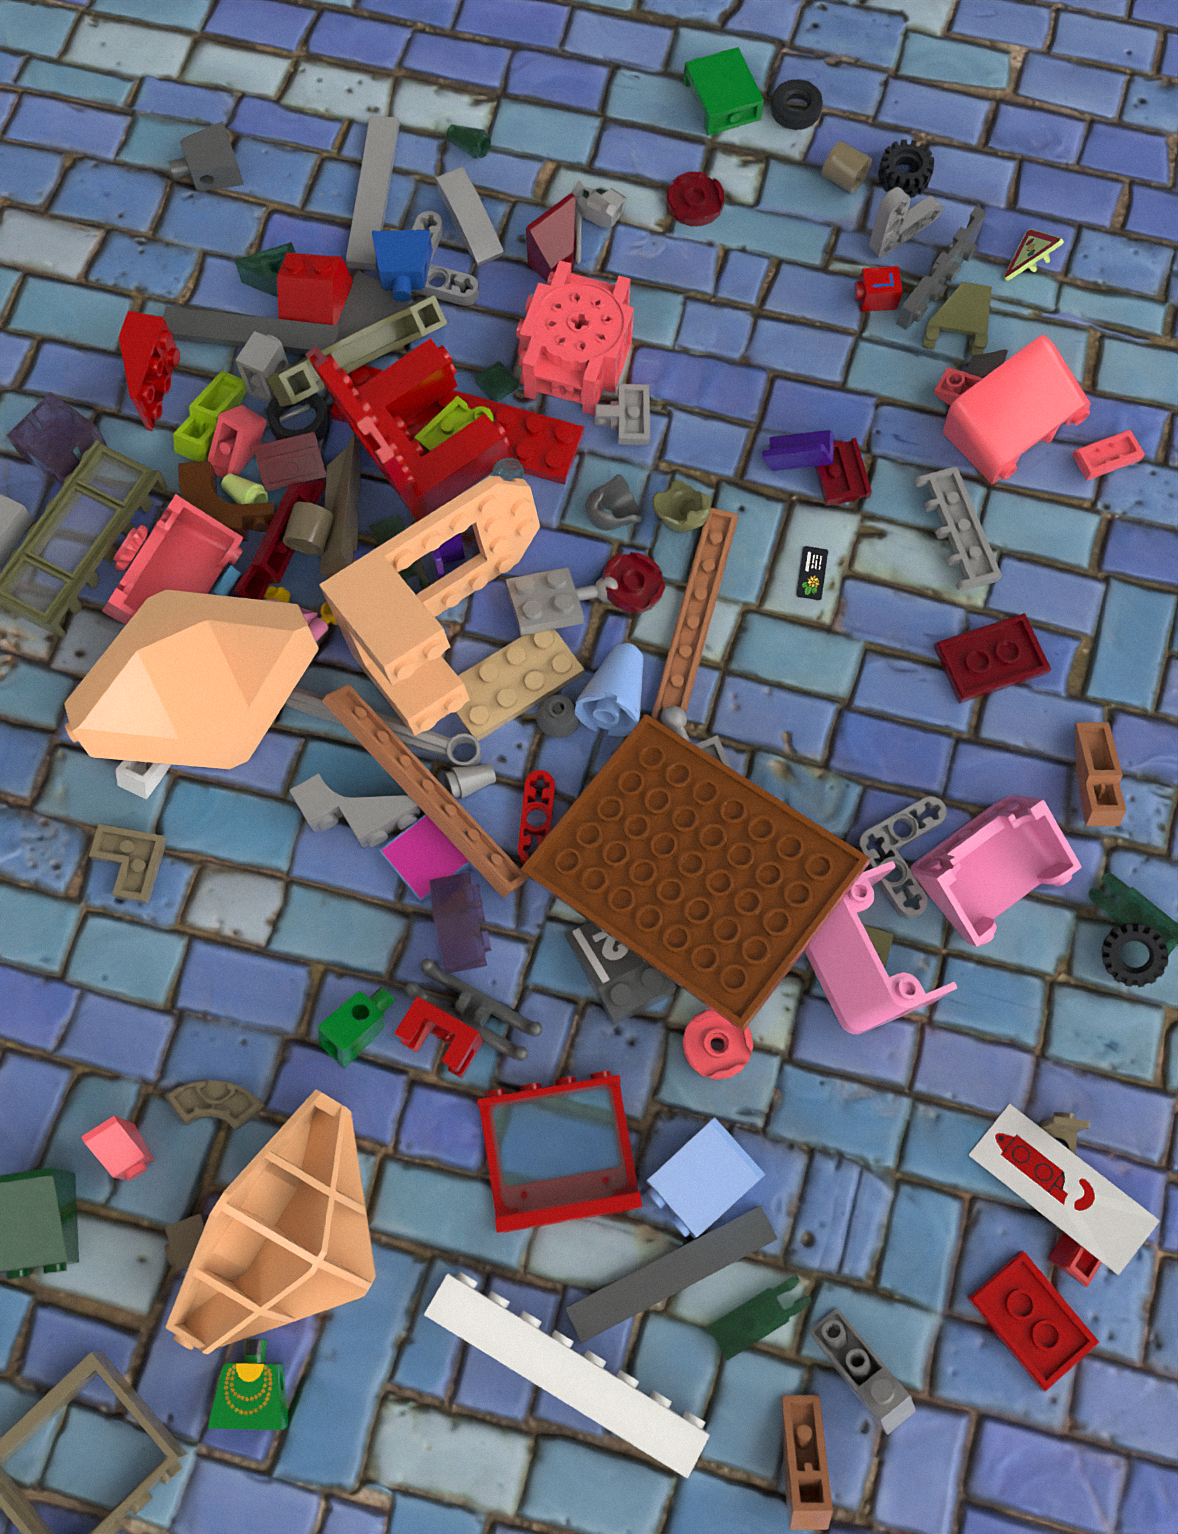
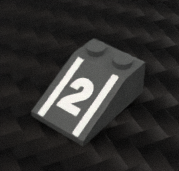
[565,921,676,1026]

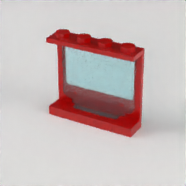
[477,1070,643,1234]

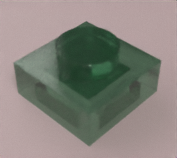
[475,361,518,402]

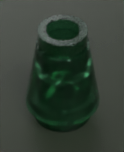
[446,124,491,159]

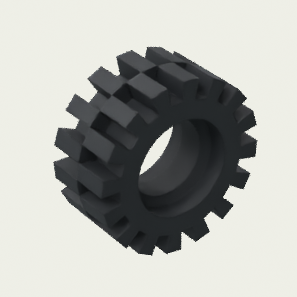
[878,139,935,198]
[1102,922,1169,988]

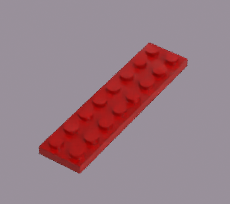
[330,365,584,485]

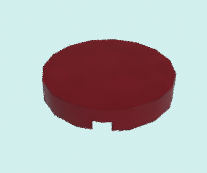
[666,172,725,226]
[601,552,665,613]

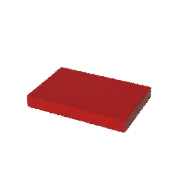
[967,1250,1100,1392]

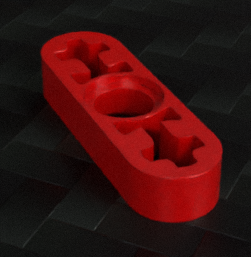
[518,770,555,864]

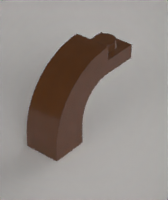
[178,461,277,542]

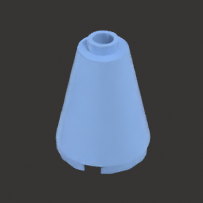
[575,643,644,737]

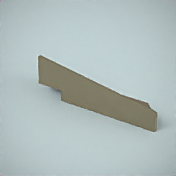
[319,434,362,575]

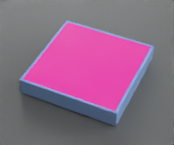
[379,814,472,904]

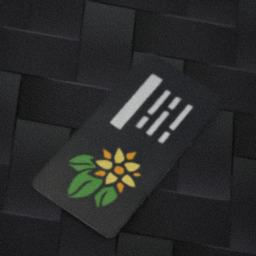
[796,546,828,601]

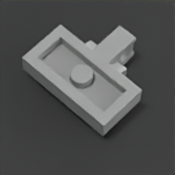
[594,384,650,446]

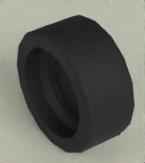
[266,392,329,442]

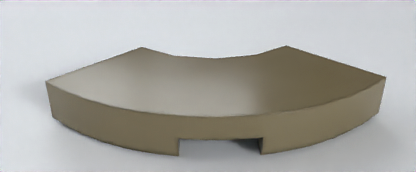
[165,1080,266,1130]

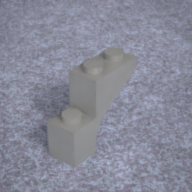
[289,773,421,849]

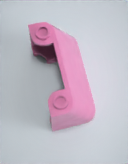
[910,795,1082,947]

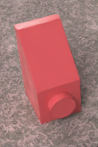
[207,405,267,478]
[81,1116,155,1181]

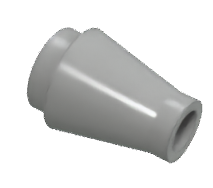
[444,763,496,800]

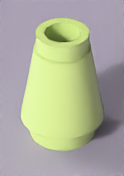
[221,473,268,504]

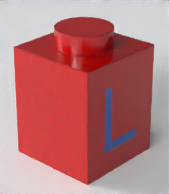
[854,266,903,312]

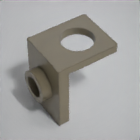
[1040,1112,1090,1155]

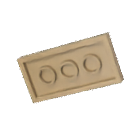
[454,629,584,741]

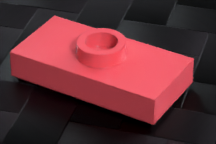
[1072,429,1145,481]

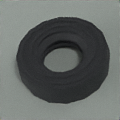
[771,79,823,130]

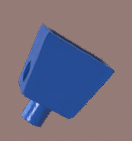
[372,230,433,302]

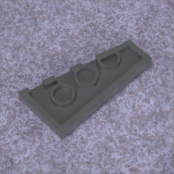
[896,206,987,330]

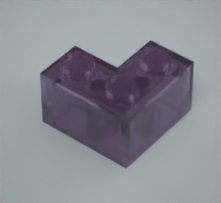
[429,872,492,974]

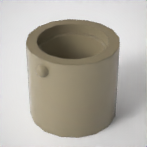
[821,141,872,193]
[283,502,334,556]

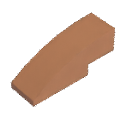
[1074,722,1126,826]

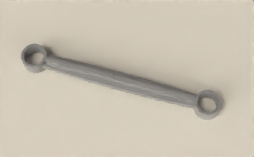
[284,687,482,767]

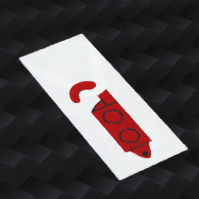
[969,1104,1160,1275]

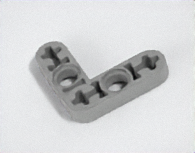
[869,187,943,258]
[411,211,479,306]
[857,797,947,919]

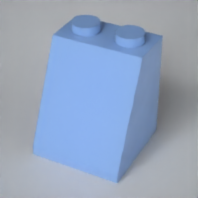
[646,1117,766,1239]

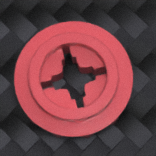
[113,524,148,572]

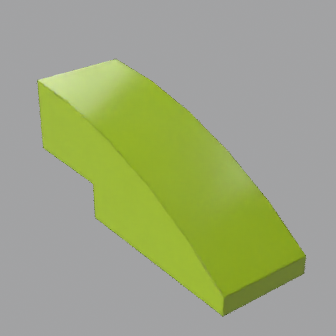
[173,371,247,462]

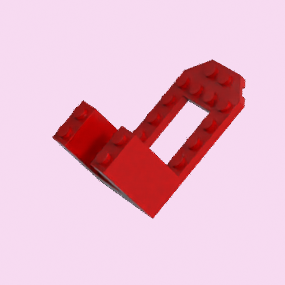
[305,338,511,522]

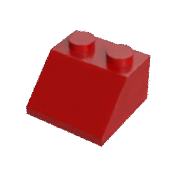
[277,253,354,326]

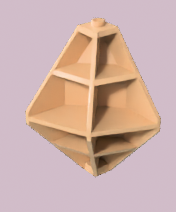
[64,589,319,769]
[165,1089,376,1355]

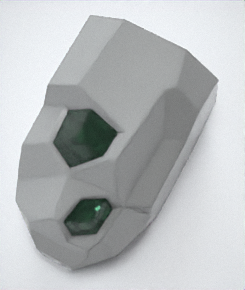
[575,186,627,228]

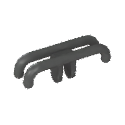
[405,958,543,1061]

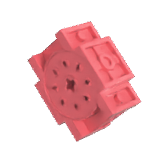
[516,260,634,415]

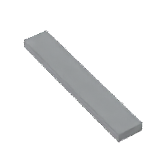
[345,116,400,270]

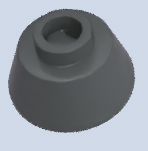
[536,695,580,738]

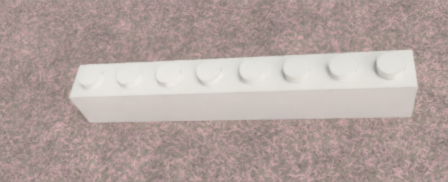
[424,1271,710,1479]

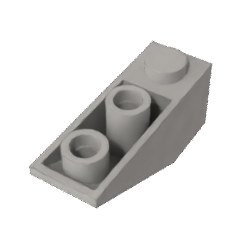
[809,1308,916,1435]

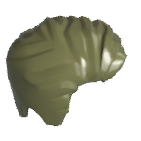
[652,480,712,533]

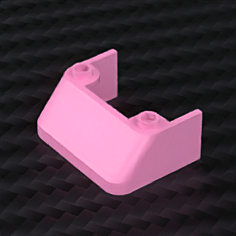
[804,861,957,1034]

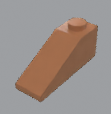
[781,1395,833,1530]

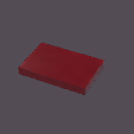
[934,613,1052,704]

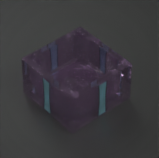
[6,392,107,487]

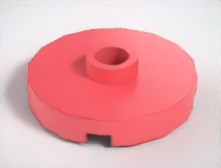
[682,1009,753,1080]

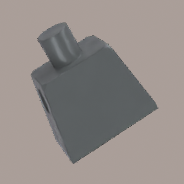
[168,121,244,191]

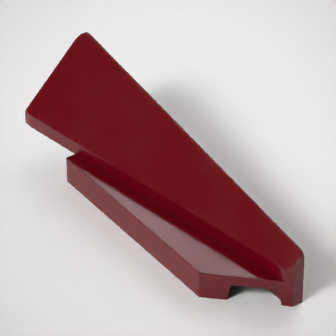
[232,480,326,600]

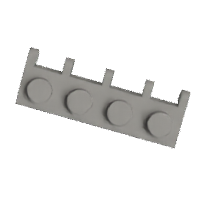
[914,466,1002,592]

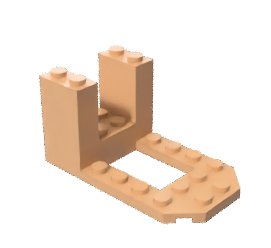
[319,475,540,736]

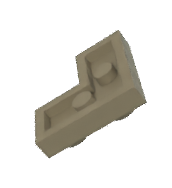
[89,824,167,904]

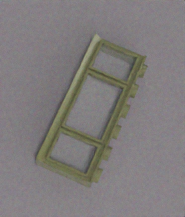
[0,440,168,639]

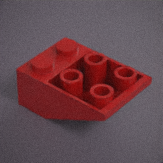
[119,311,180,431]

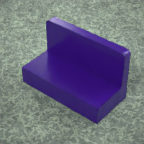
[762,430,834,471]
[431,533,465,580]

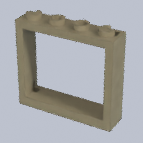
[0,1351,188,1534]

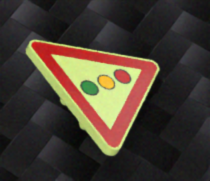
[1004,229,1064,281]

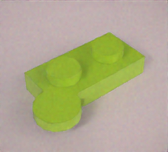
[414,396,494,453]

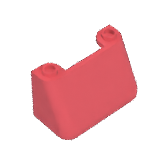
[943,335,1091,485]
[102,494,244,624]

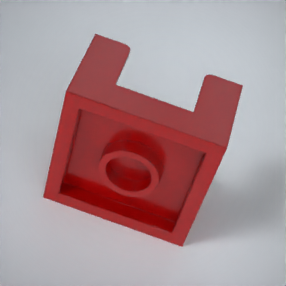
[394,996,484,1079]

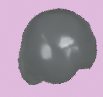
[585,474,642,531]

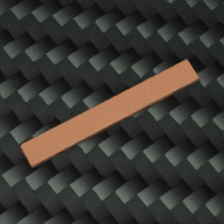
[651,508,739,723]
[322,684,528,898]

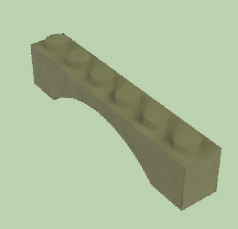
[266,295,448,406]

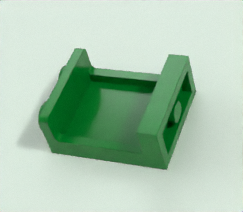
[683,47,764,136]

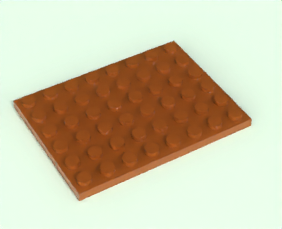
[521,714,870,1032]

